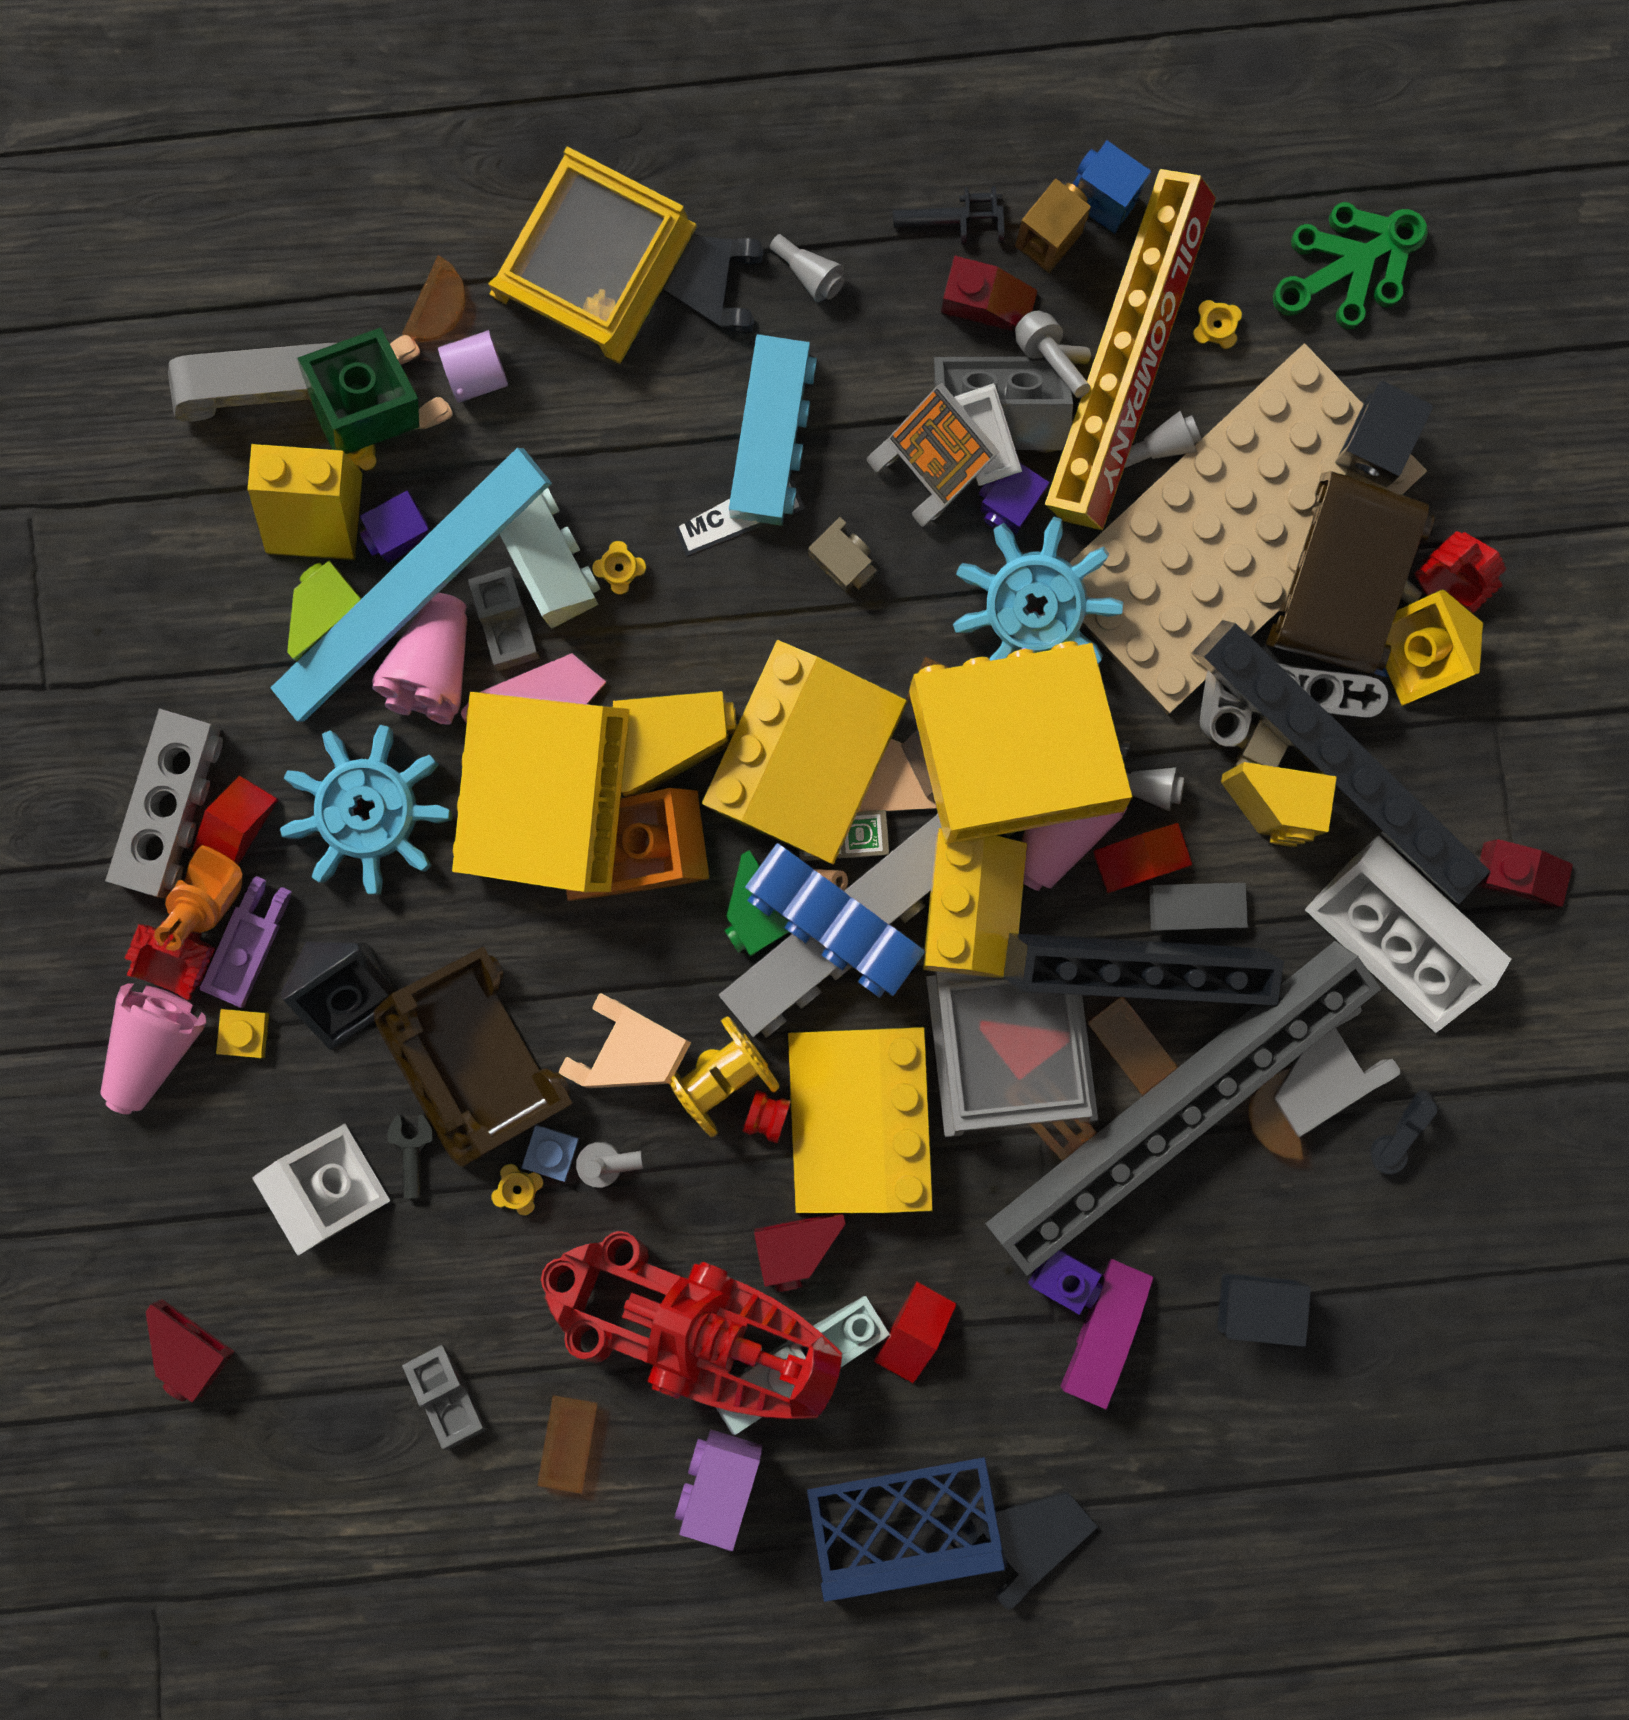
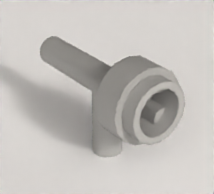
[1015,311,1091,398]
[576,1142,644,1188]

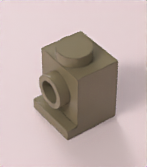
[808,517,877,593]
[1235,713,1287,767]

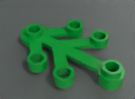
[1273,202,1428,329]

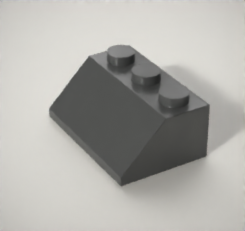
[934,357,1073,453]

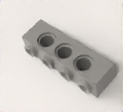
[105,709,223,898]

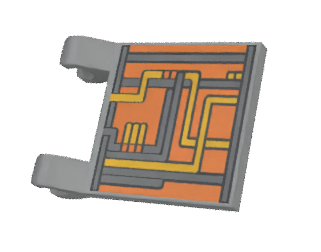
[867,383,1000,526]

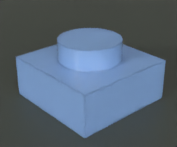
[522,1124,580,1182]

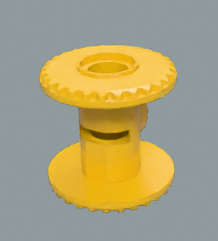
[670,1016,779,1137]

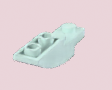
[717,1296,890,1435]

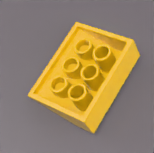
[702,640,908,865]
[788,1027,932,1213]

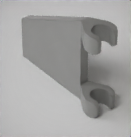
[1273,1006,1400,1137]

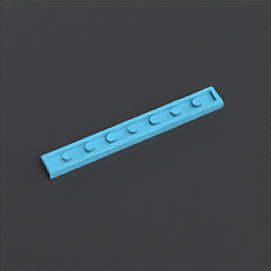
[270,448,552,722]

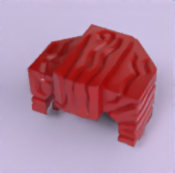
[1414,531,1506,613]
[125,921,215,1000]

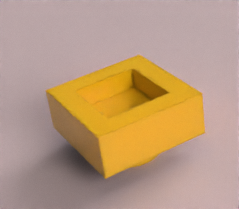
[216,1009,269,1058]

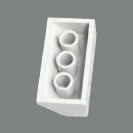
[1305,836,1511,1033]

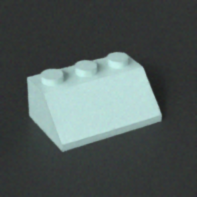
[500,488,600,629]

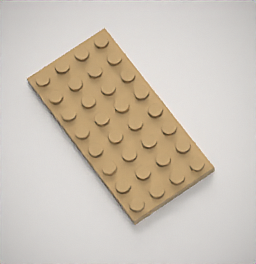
[1070,343,1427,715]

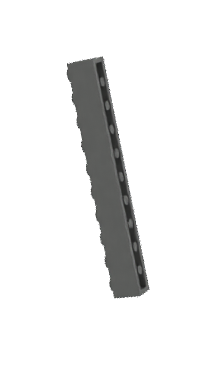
[985,941,1381,1276]

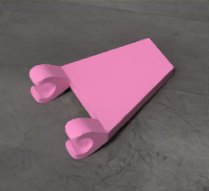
[461,653,606,723]

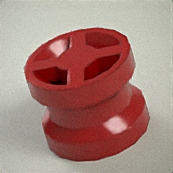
[743,1090,791,1143]

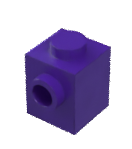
[979,463,1050,535]
[359,491,431,563]
[1028,1249,1103,1315]

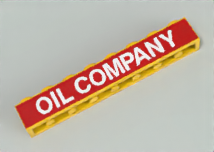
[1045,169,1216,530]

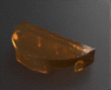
[402,255,466,342]
[1249,1069,1303,1159]

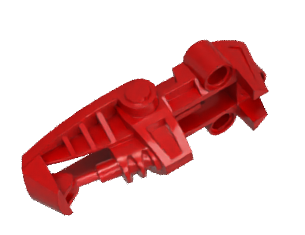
[541,1231,842,1419]

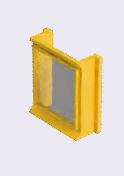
[488,147,697,364]

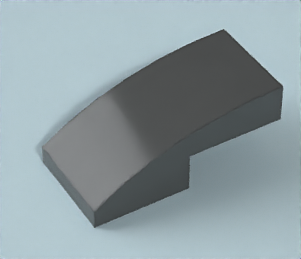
[468,567,539,671]
[1149,883,1248,931]
[402,1345,487,1451]

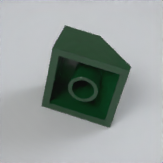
[297,327,420,454]

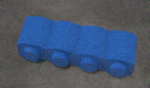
[745,843,926,998]

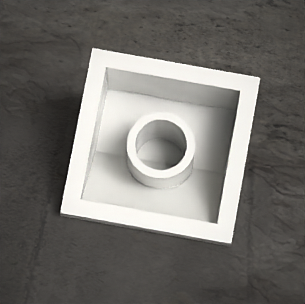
[252,1124,390,1255]

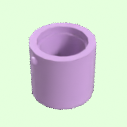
[438,330,508,403]

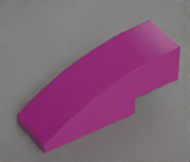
[1061,1259,1153,1409]

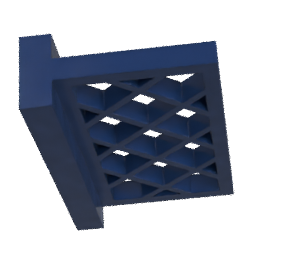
[807,1457,1007,1602]

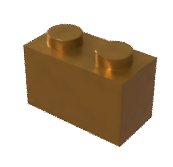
[1015,179,1091,273]

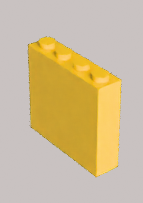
[909,641,1132,845]
[452,692,629,892]

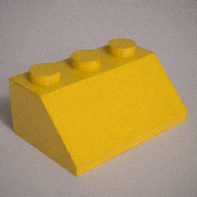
[1221,762,1336,847]
[923,828,1027,978]

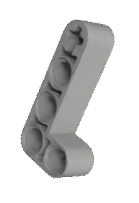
[168,343,336,422]
[1200,663,1388,746]

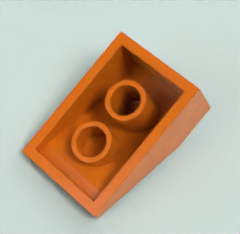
[566,788,709,901]

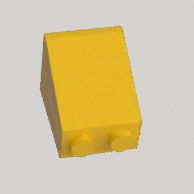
[248,444,363,560]
[613,691,737,797]

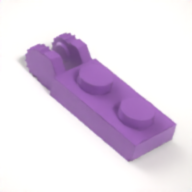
[200,876,292,1008]

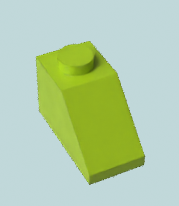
[287,561,362,661]

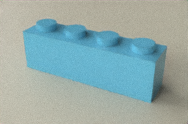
[729,334,817,526]

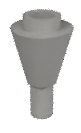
[770,234,845,302]
[1124,411,1202,468]
[1126,767,1184,812]

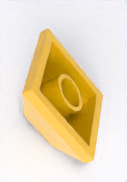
[1385,589,1483,706]

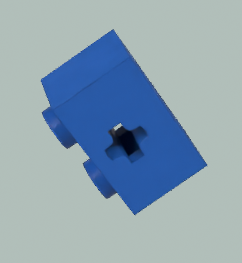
[1073,140,1151,234]

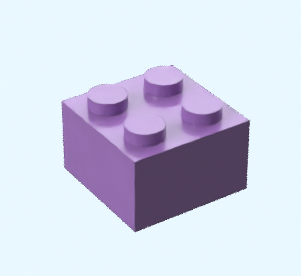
[674,1429,762,1551]

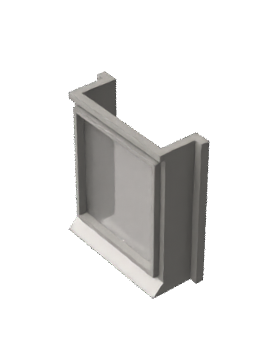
[926,971,1098,1137]

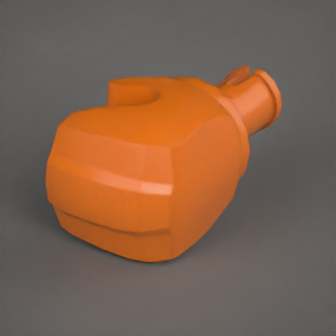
[154,845,243,951]

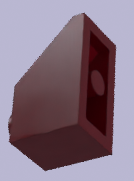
[941,256,1038,332]
[1477,839,1573,907]
[754,1213,845,1292]
[146,1299,235,1403]

